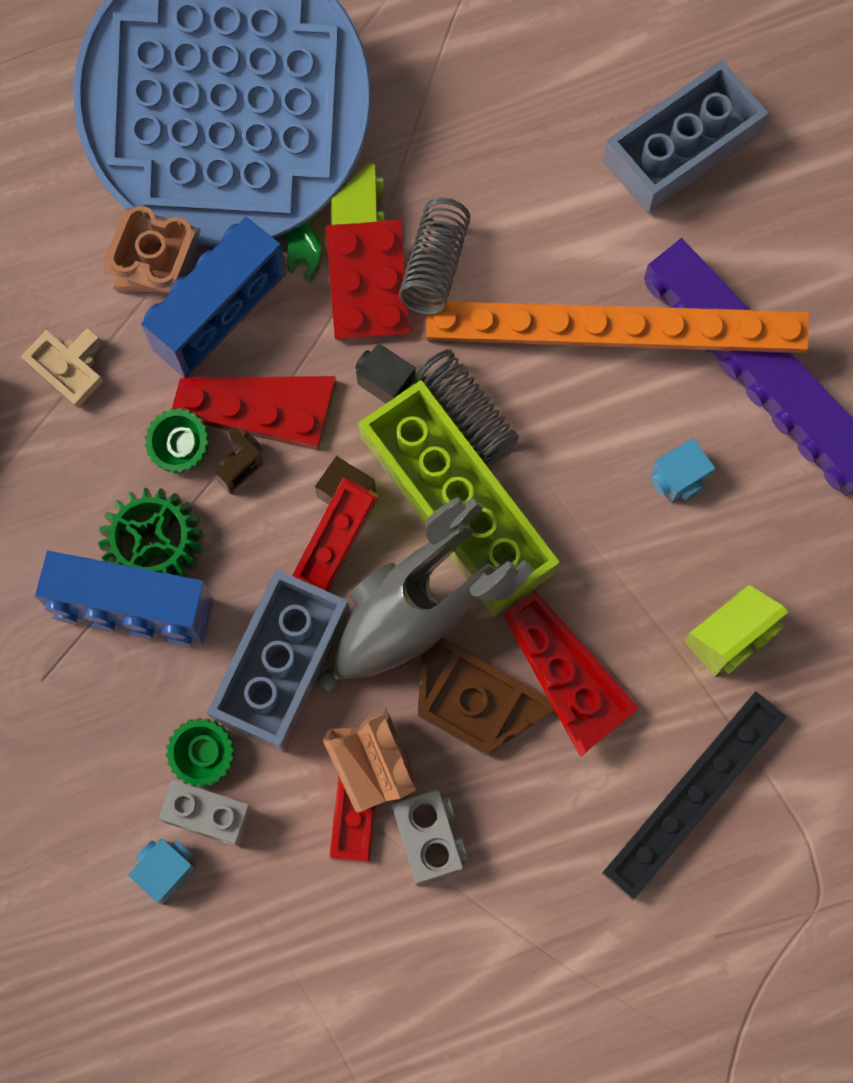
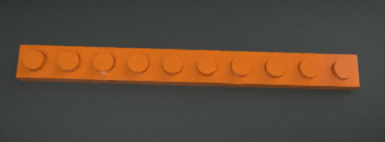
[426,301,809,353]

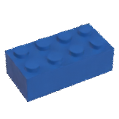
[141,216,286,378]
[35,550,213,647]

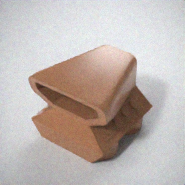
[104,206,201,293]
[323,707,417,813]

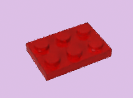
[326,220,409,339]

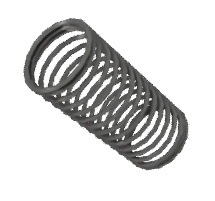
[399,197,471,314]
[414,349,519,465]

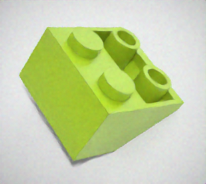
[684,585,788,677]

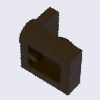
[216,427,264,494]

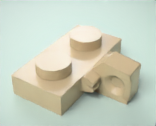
[21,328,103,408]

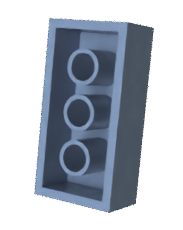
[603,60,769,214]
[207,569,350,753]

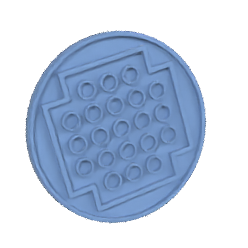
[73,0,372,247]

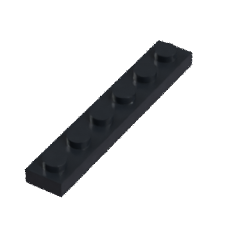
[601,691,787,901]

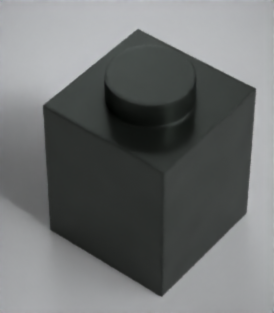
[355,342,416,404]

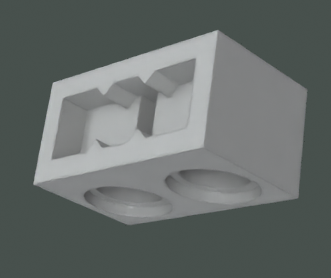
[158,779,253,848]
[392,790,468,886]

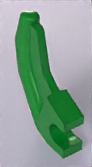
[283,222,322,283]

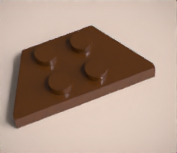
[418,638,555,756]

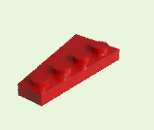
[171,376,336,450]
[504,590,639,758]

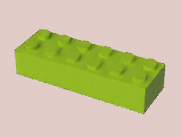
[358,380,560,617]

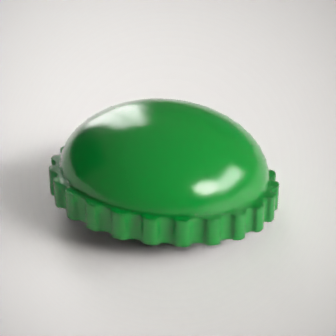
[145,408,211,473]
[166,718,236,787]

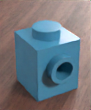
[650,438,715,503]
[128,838,197,905]

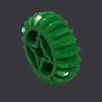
[98,487,204,578]

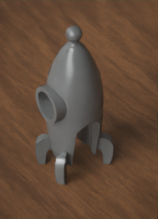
[318,497,533,693]

